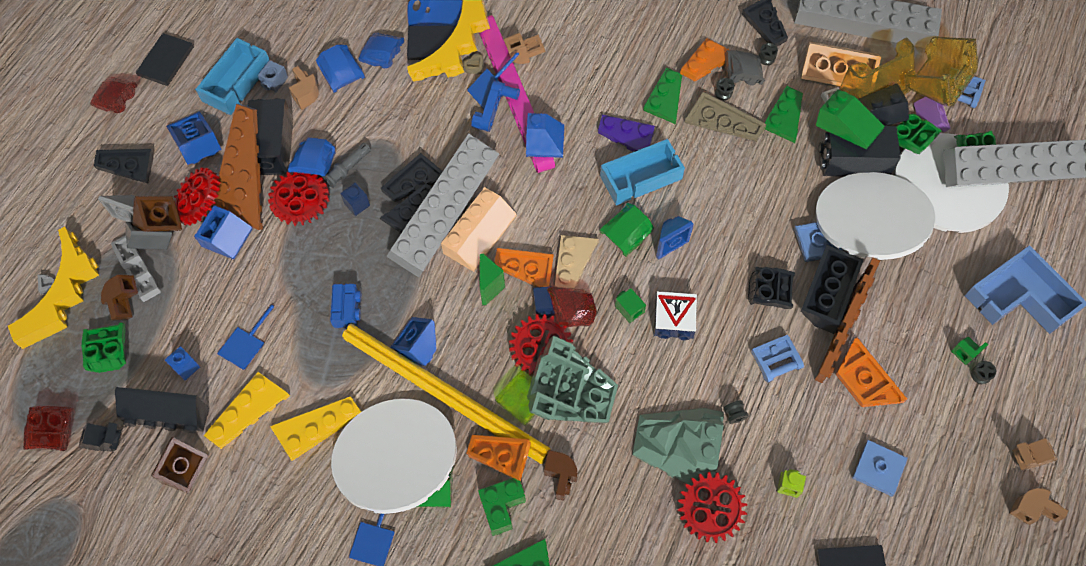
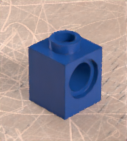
[165,346,200,381]

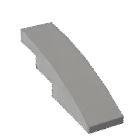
[110,235,161,302]

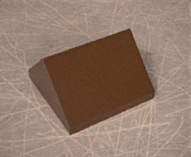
[132,196,182,232]
[151,437,208,494]

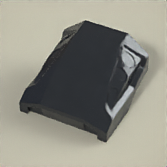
[748,266,795,309]

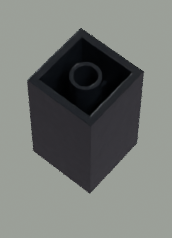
[248,98,293,175]
[818,126,901,177]

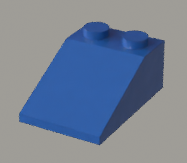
[166,111,222,165]

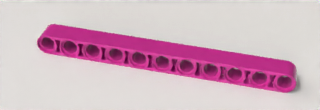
[479,15,555,173]

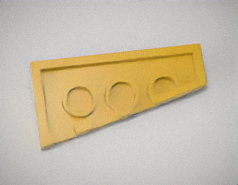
[203,372,290,449]
[270,396,361,461]

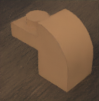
[504,33,545,64]
[289,66,319,110]
[1012,438,1058,470]
[1009,488,1069,525]

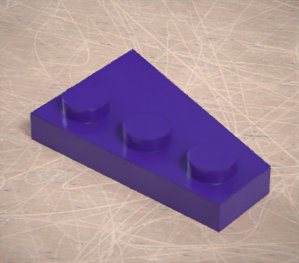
[598,115,655,152]

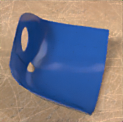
[408,0,462,26]

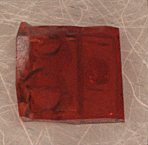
[90,76,138,113]
[547,286,597,327]
[23,406,74,451]

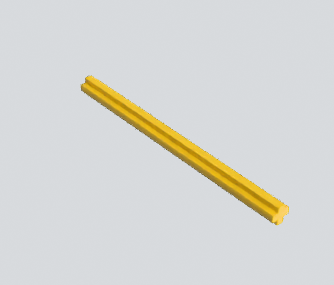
[342,324,551,464]

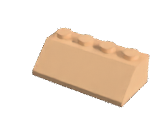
[801,41,881,92]
[441,187,517,272]

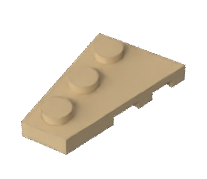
[554,235,599,292]

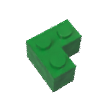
[478,478,526,536]

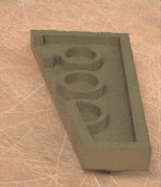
[685,92,766,142]

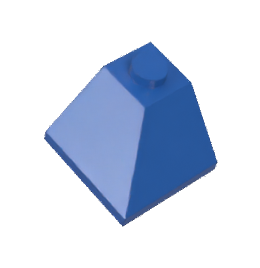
[526,113,564,158]
[656,216,694,260]
[390,317,436,366]

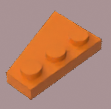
[494,248,554,288]
[466,435,531,481]

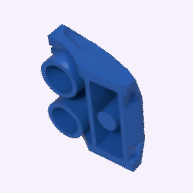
[358,32,404,68]
[316,44,365,93]
[288,137,336,176]

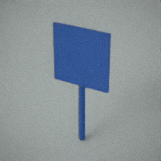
[467,52,519,109]
[217,305,274,370]
[349,513,395,566]

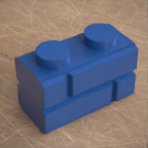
[330,284,362,328]

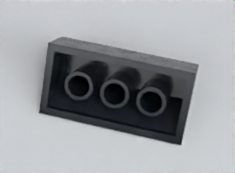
[801,245,864,334]
[115,387,209,433]

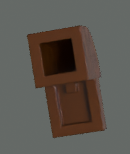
[101,275,138,320]
[544,450,578,501]

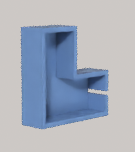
[965,245,1086,334]

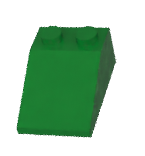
[816,89,885,149]

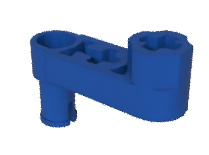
[471,80,520,132]

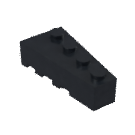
[858,83,909,126]

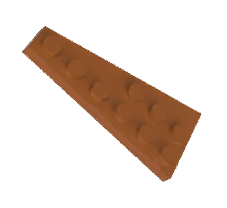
[211,104,263,230]
[815,258,880,383]

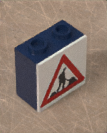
[654,291,697,340]

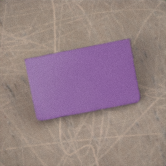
[914,93,950,132]

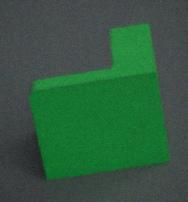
[951,337,989,365]

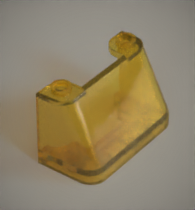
[839,37,915,99]
[903,37,978,107]

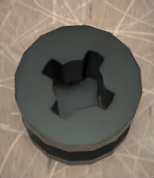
[759,43,778,65]
[715,78,735,100]
[971,361,997,385]
[724,400,749,424]

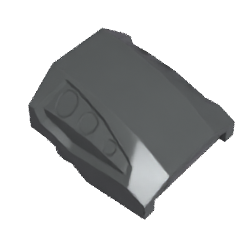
[725,50,765,86]

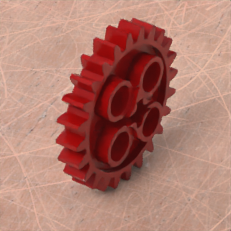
[174,167,221,226]
[268,172,330,226]
[509,314,573,377]
[677,472,747,543]

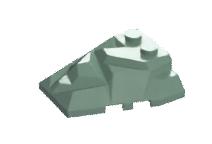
[527,336,618,423]
[632,408,724,491]

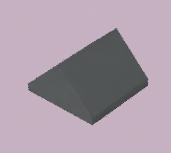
[125,222,172,249]

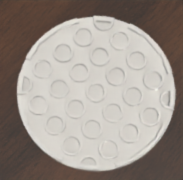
[894,133,1009,233]
[816,172,936,260]
[331,399,457,514]

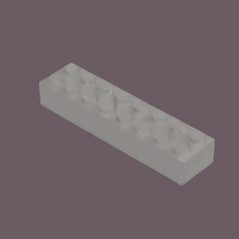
[794,0,942,49]
[387,133,499,277]
[944,140,1086,187]

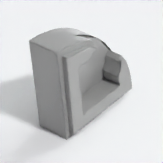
[38,274,55,294]

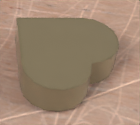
[463,54,484,74]

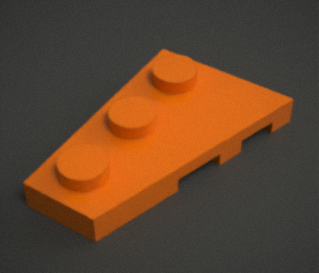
[680,38,729,81]

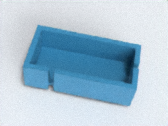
[195,38,269,115]
[600,139,685,206]

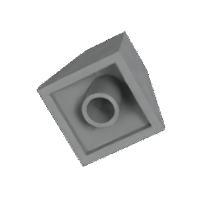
[98,195,135,222]

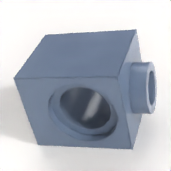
[258,60,288,93]

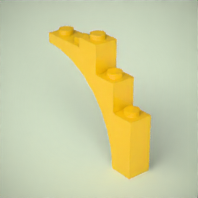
[407,0,490,82]
[8,227,99,349]

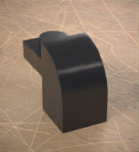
[78,422,121,452]

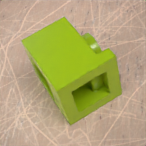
[777,469,806,498]

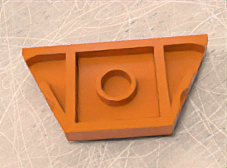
[836,338,907,407]

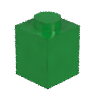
[615,288,646,324]

